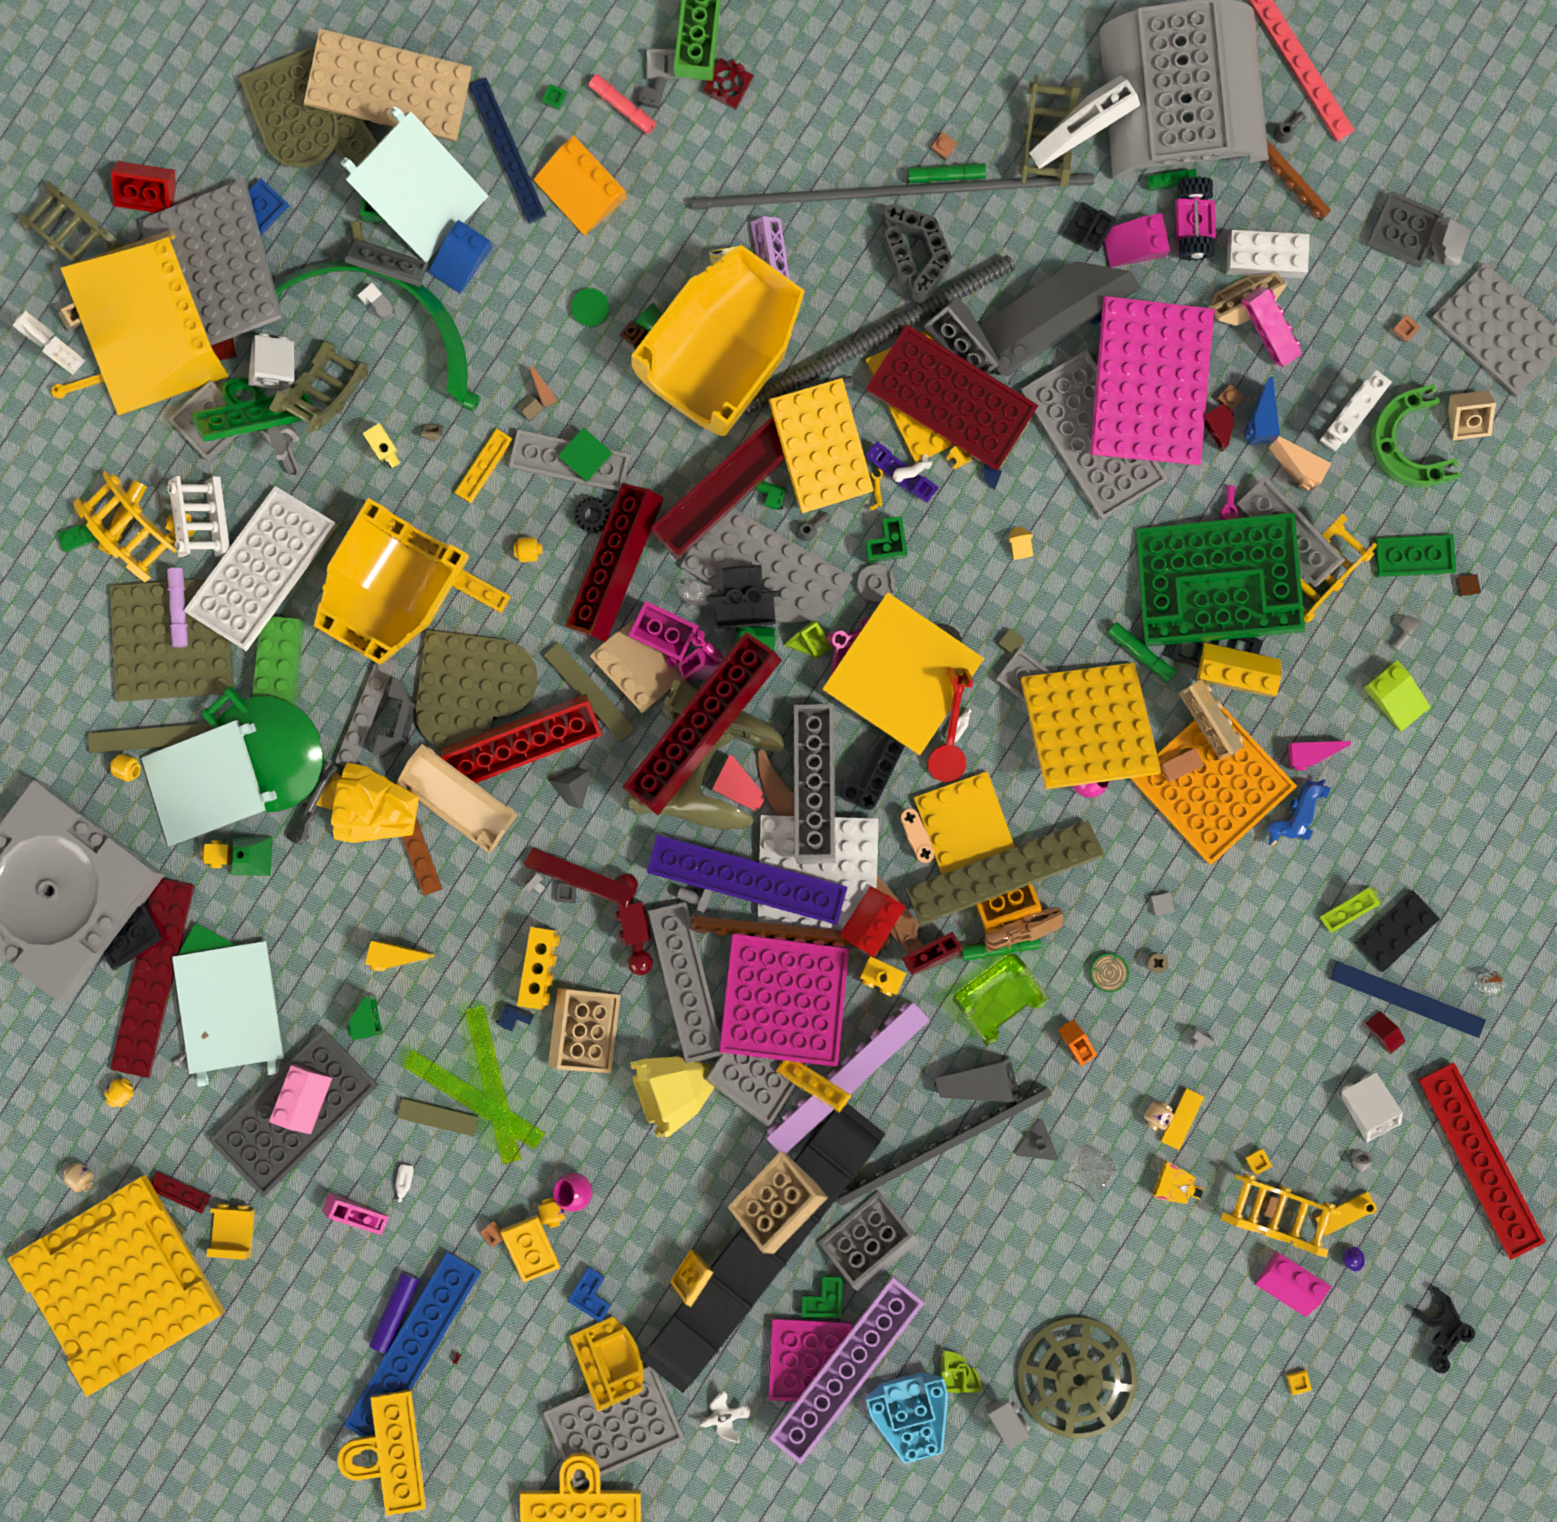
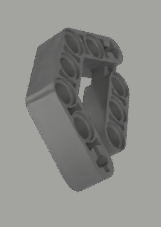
[882,204,952,303]

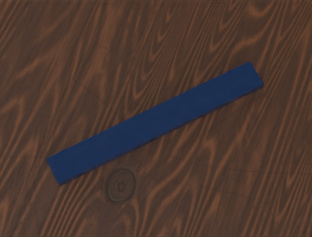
[469,77,546,224]
[1330,961,1486,1038]

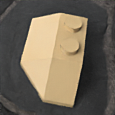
[1209,272,1286,326]

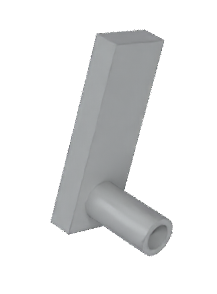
[677,887,713,913]

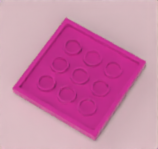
[769,1318,852,1404]

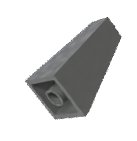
[934,1057,1020,1102]

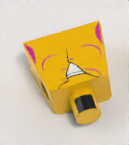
[1152,1160,1203,1204]

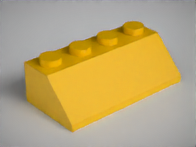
[1196,643,1281,698]

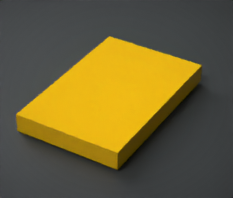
[500,1215,560,1283]
[670,1249,713,1307]

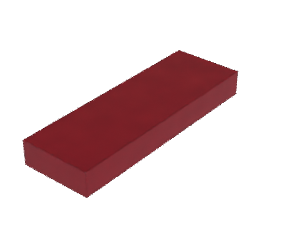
[151,1171,211,1214]

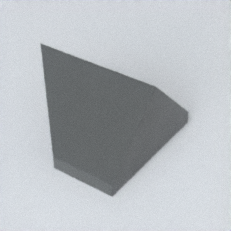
[548,768,592,809]

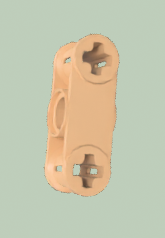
[900,809,934,863]

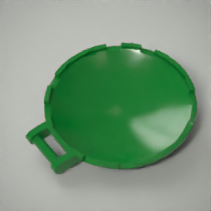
[201,686,324,812]

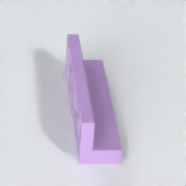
[751,216,789,279]

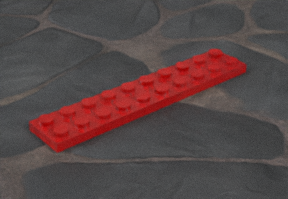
[1417,1062,1546,1260]

